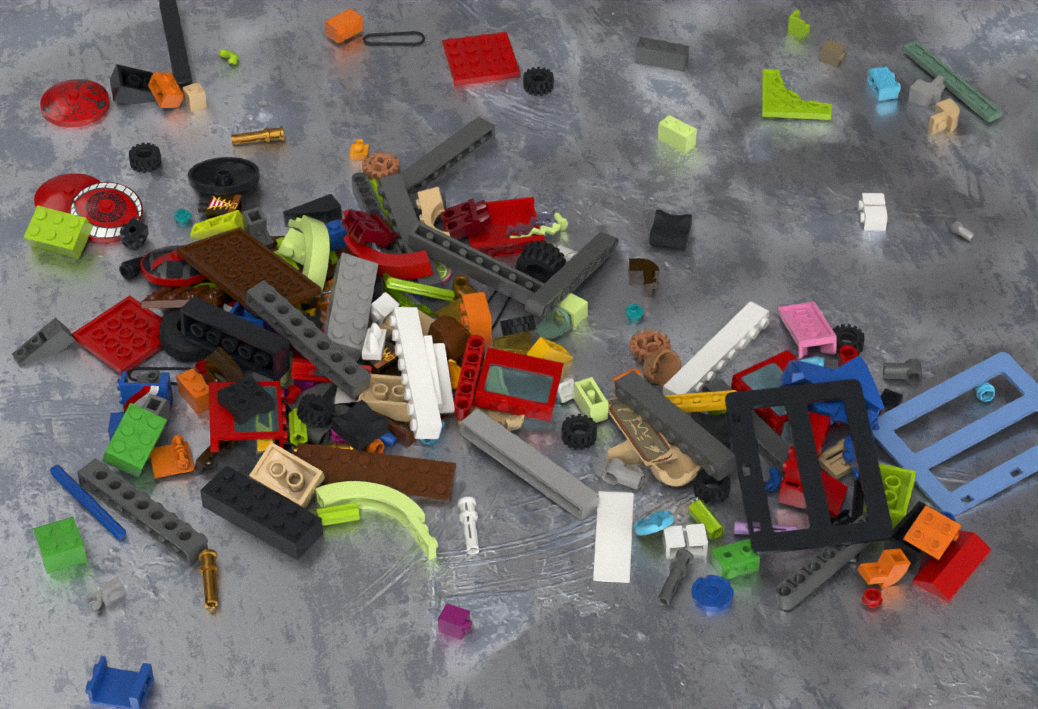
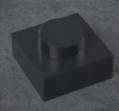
[880,388,903,410]

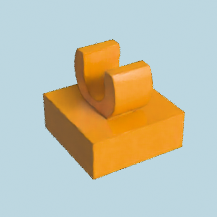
[350,139,369,161]

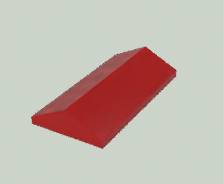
[912,530,991,603]

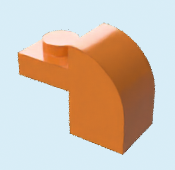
[857,548,911,589]

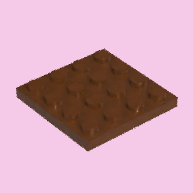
[141,284,231,309]

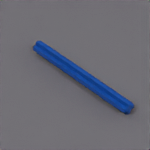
[50,465,127,540]

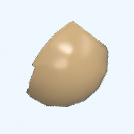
[650,445,701,487]

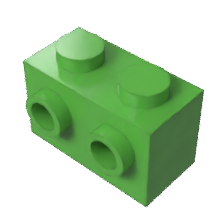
[711,539,760,579]

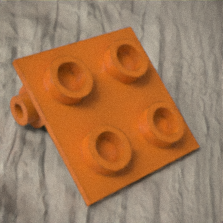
[150,435,195,479]
[903,505,961,560]

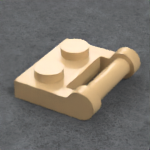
[818,438,852,480]

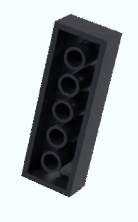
[180,296,290,381]
[200,466,323,560]

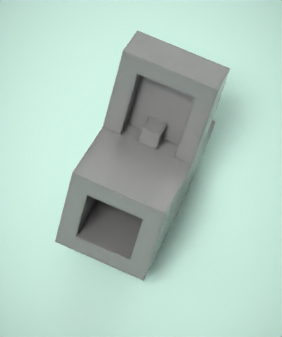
[908,75,945,106]

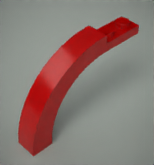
[342,209,433,280]

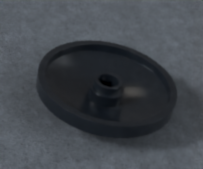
[188,157,260,195]

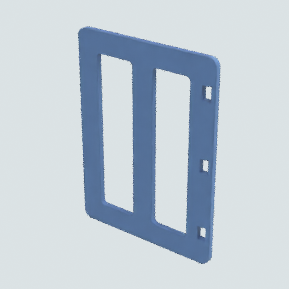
[872,352,1038,517]

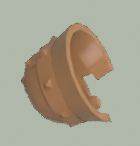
[642,349,681,387]

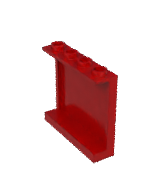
[467,197,545,259]

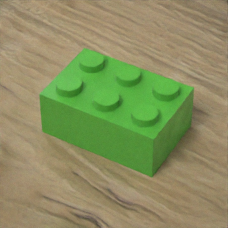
[103,403,167,478]

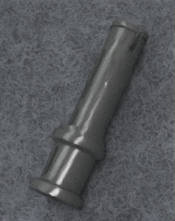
[657,549,694,606]

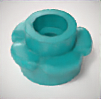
[173,209,191,225]
[625,304,644,321]

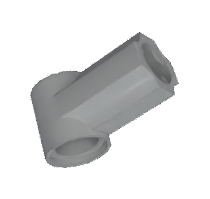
[601,458,645,490]

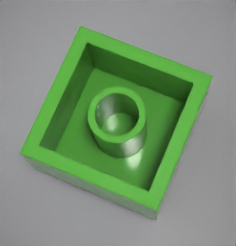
[33,517,87,574]

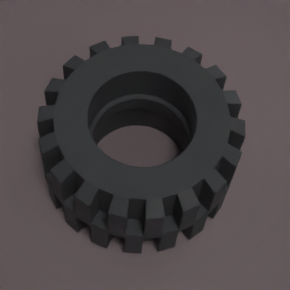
[515,240,566,283]

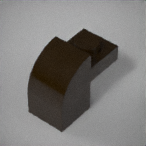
[628,258,659,297]

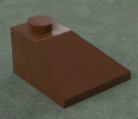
[427,315,472,361]

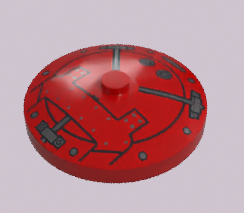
[40,79,110,127]

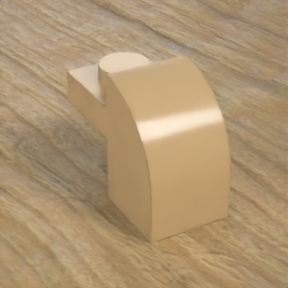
[928,98,960,133]

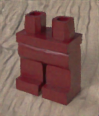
[440,198,492,240]
[342,209,398,248]

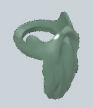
[536,307,572,339]

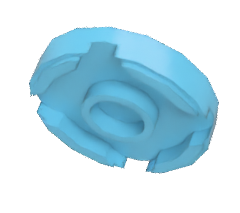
[633,510,675,535]

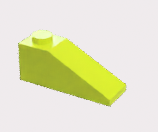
[189,210,244,239]

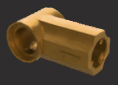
[452,275,479,300]

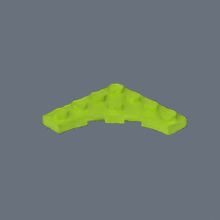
[762,69,832,120]

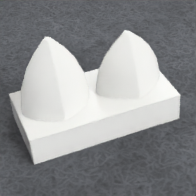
[362,323,387,360]

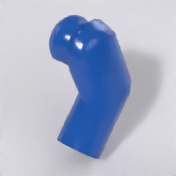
[764,467,782,492]

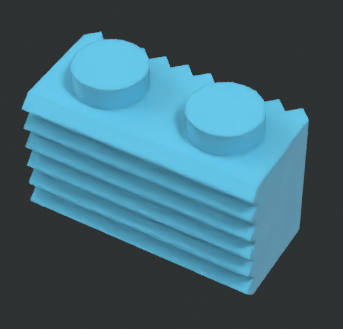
[867,66,901,101]

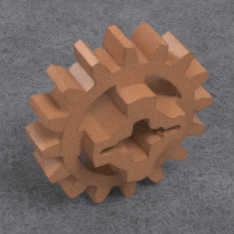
[362,151,400,181]
[629,329,671,362]

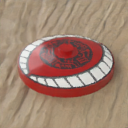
[70,182,143,243]

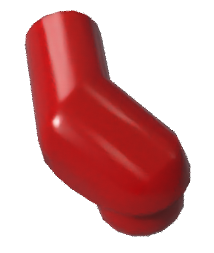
[285,384,302,404]

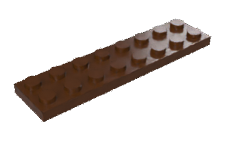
[296,443,456,503]

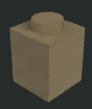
[819,39,847,67]

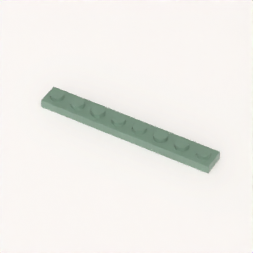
[902,40,1002,123]

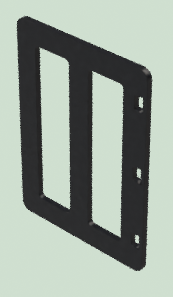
[725,379,893,554]

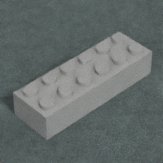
[323,252,378,362]

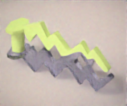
[506,208,568,238]

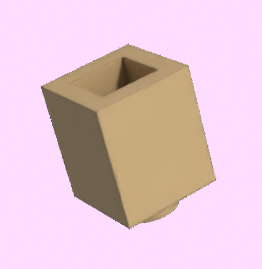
[183,82,207,113]

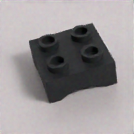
[649,209,692,249]
[217,376,273,425]
[332,400,389,451]
[691,412,730,442]

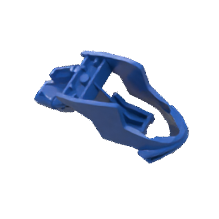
[778,356,884,484]

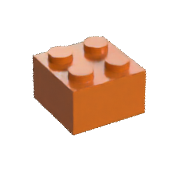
[459,292,492,346]

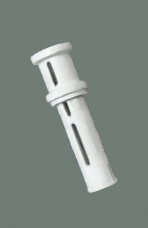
[458,497,480,555]

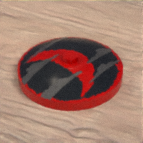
[140,245,208,287]

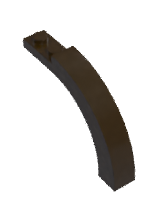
[194,346,246,474]

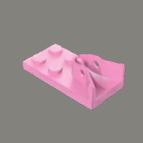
[778,301,836,360]

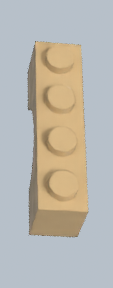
[416,187,450,236]

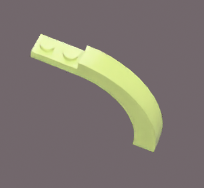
[288,215,330,298]
[315,481,438,560]

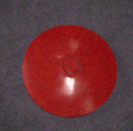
[34,173,100,214]

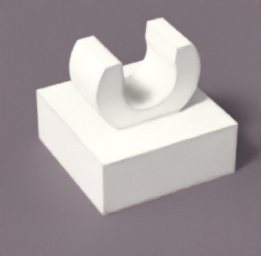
[556,377,574,403]

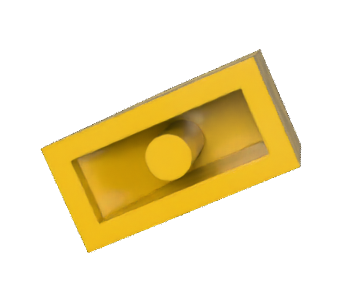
[527,337,573,363]

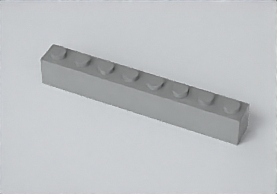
[461,409,599,521]

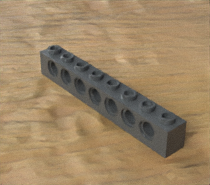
[245,280,371,399]
[77,458,208,566]

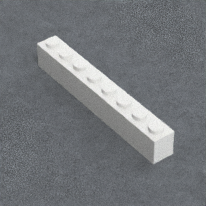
[663,301,769,396]
[389,307,442,439]

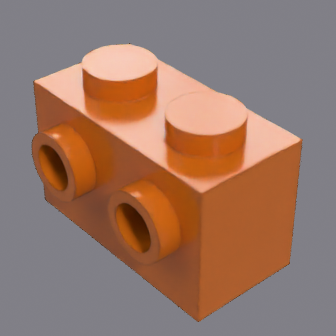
[324,8,364,43]
[148,72,184,108]
[176,368,209,415]

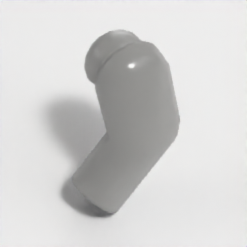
[950,221,974,241]

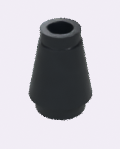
[119,256,143,279]

